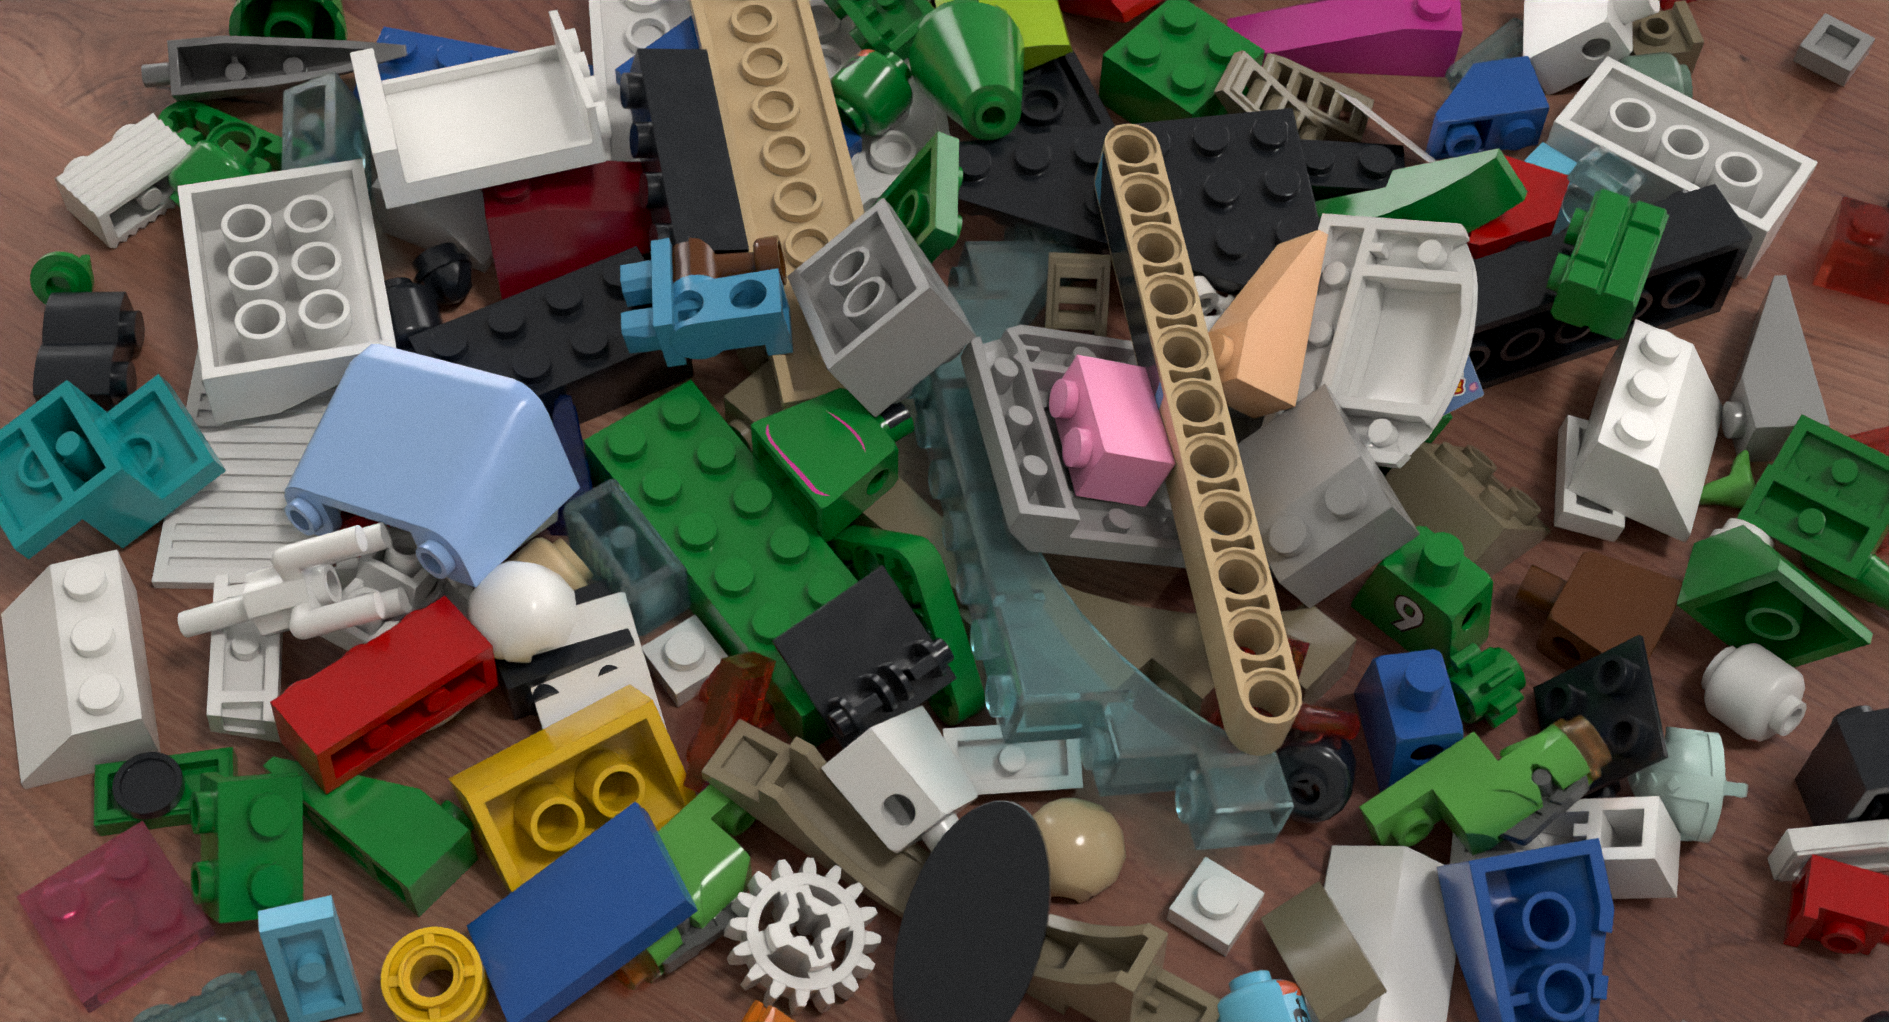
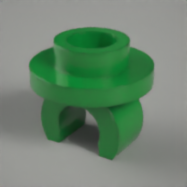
[30,251,94,305]

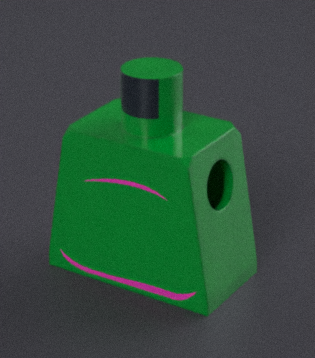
[751,388,915,543]

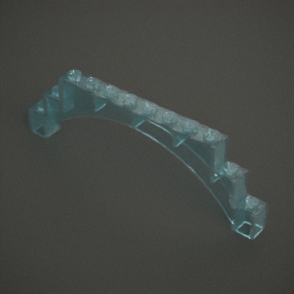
[906,223,1294,850]

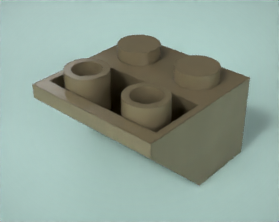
[1385,442,1551,577]

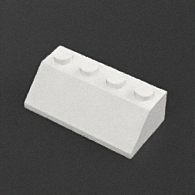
[1546,56,1818,279]

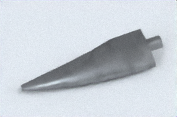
[141,35,407,101]

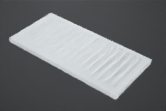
[152,348,342,589]

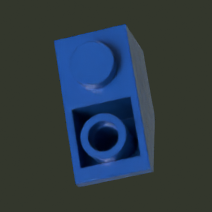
[1425,56,1550,160]

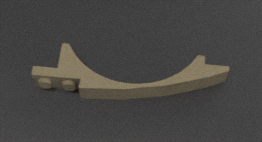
[701,719,1220,1022]

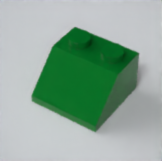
[1676,525,1873,668]

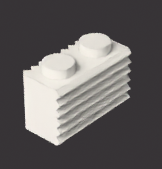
[54,113,192,248]

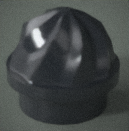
[412,243,473,305]

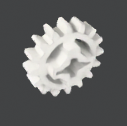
[724,857,881,1015]

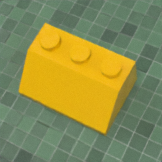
[448,684,696,894]

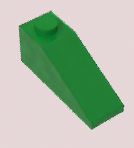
[263,756,478,917]

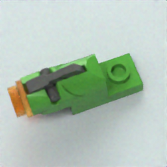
[1359,715,1612,855]
[612,784,756,990]

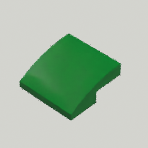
[1736,414,1889,581]

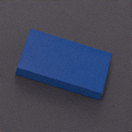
[467,801,698,1022]

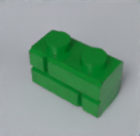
[1546,188,1669,340]

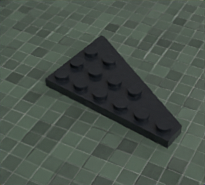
[958,108,1320,295]

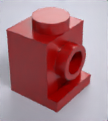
[1783,854,1889,955]

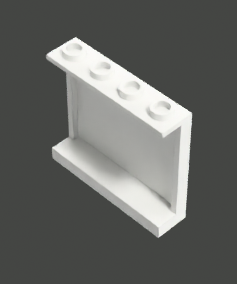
[350,10,612,209]

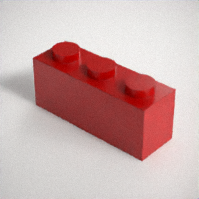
[270,596,498,794]

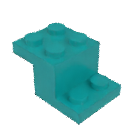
[0,374,226,559]

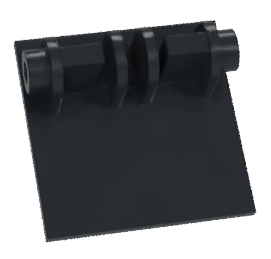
[771,565,957,749]
[1533,635,1669,799]

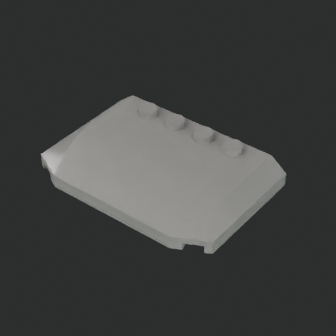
[960,325,1276,578]

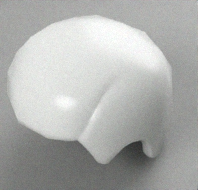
[466,561,577,663]

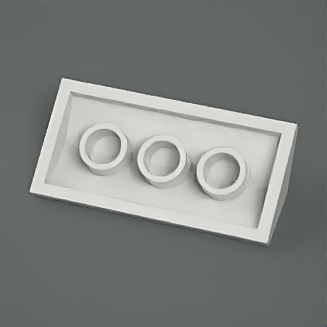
[1304,845,1456,1022]

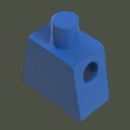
[1354,649,1463,793]

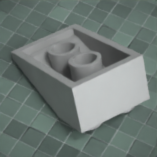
[787,198,976,417]
[1237,384,1420,608]

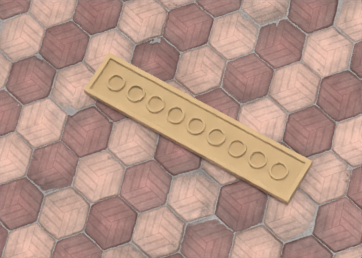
[688,0,909,410]

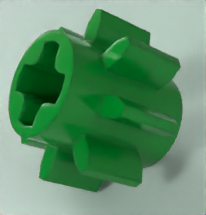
[1447,642,1526,729]

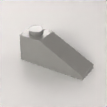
[1721,275,1830,462]

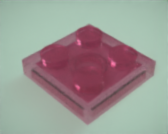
[17,821,215,1013]

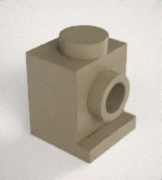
[1629,1,1705,76]

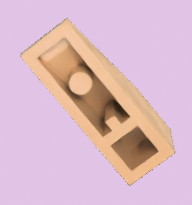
[1208,230,1328,418]

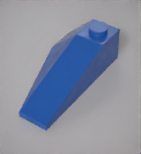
[1436,838,1614,1022]

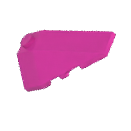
[1226,0,1463,78]

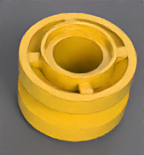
[381,927,489,1022]

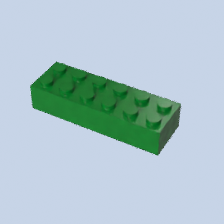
[583,380,858,748]

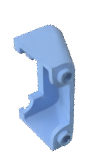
[284,344,580,588]

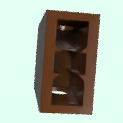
[1515,551,1683,671]

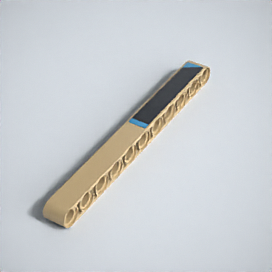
[1094,124,1302,756]

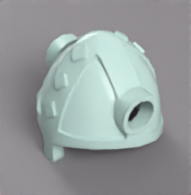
[1628,726,1748,843]

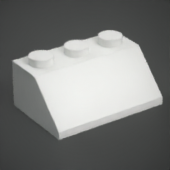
[1567,319,1723,542]
[1,549,161,789]

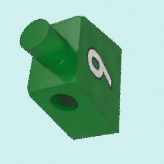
[1351,526,1494,670]

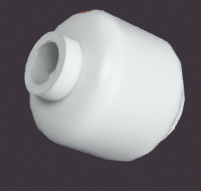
[1701,643,1807,742]

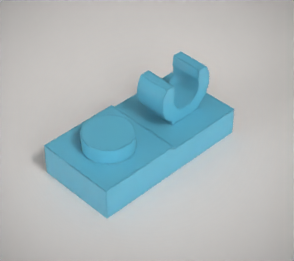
[258,895,363,1022]

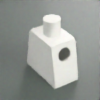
[1523,0,1660,95]
[821,705,978,853]

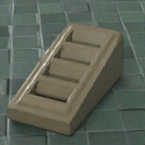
[1214,50,1327,140]
[1259,53,1374,143]
[1044,252,1111,337]

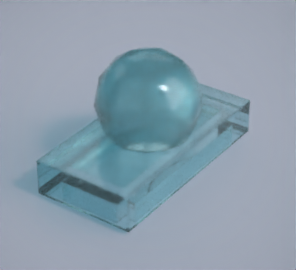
[1561,145,1648,223]

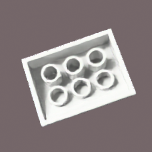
[177,159,396,424]

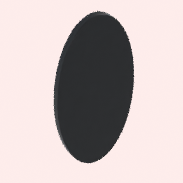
[893,801,1051,1022]

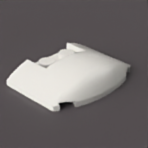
[1261,213,1478,469]

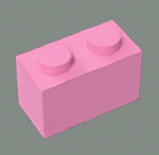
[1049,355,1175,507]

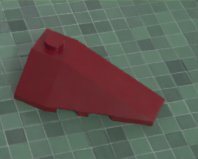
[482,160,652,300]

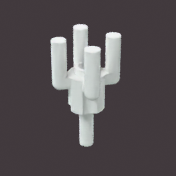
[178,522,410,640]

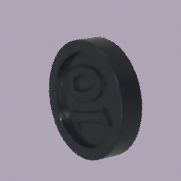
[112,752,185,819]

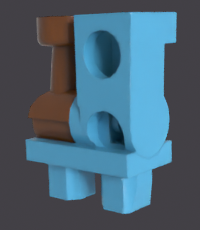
[620,235,793,367]

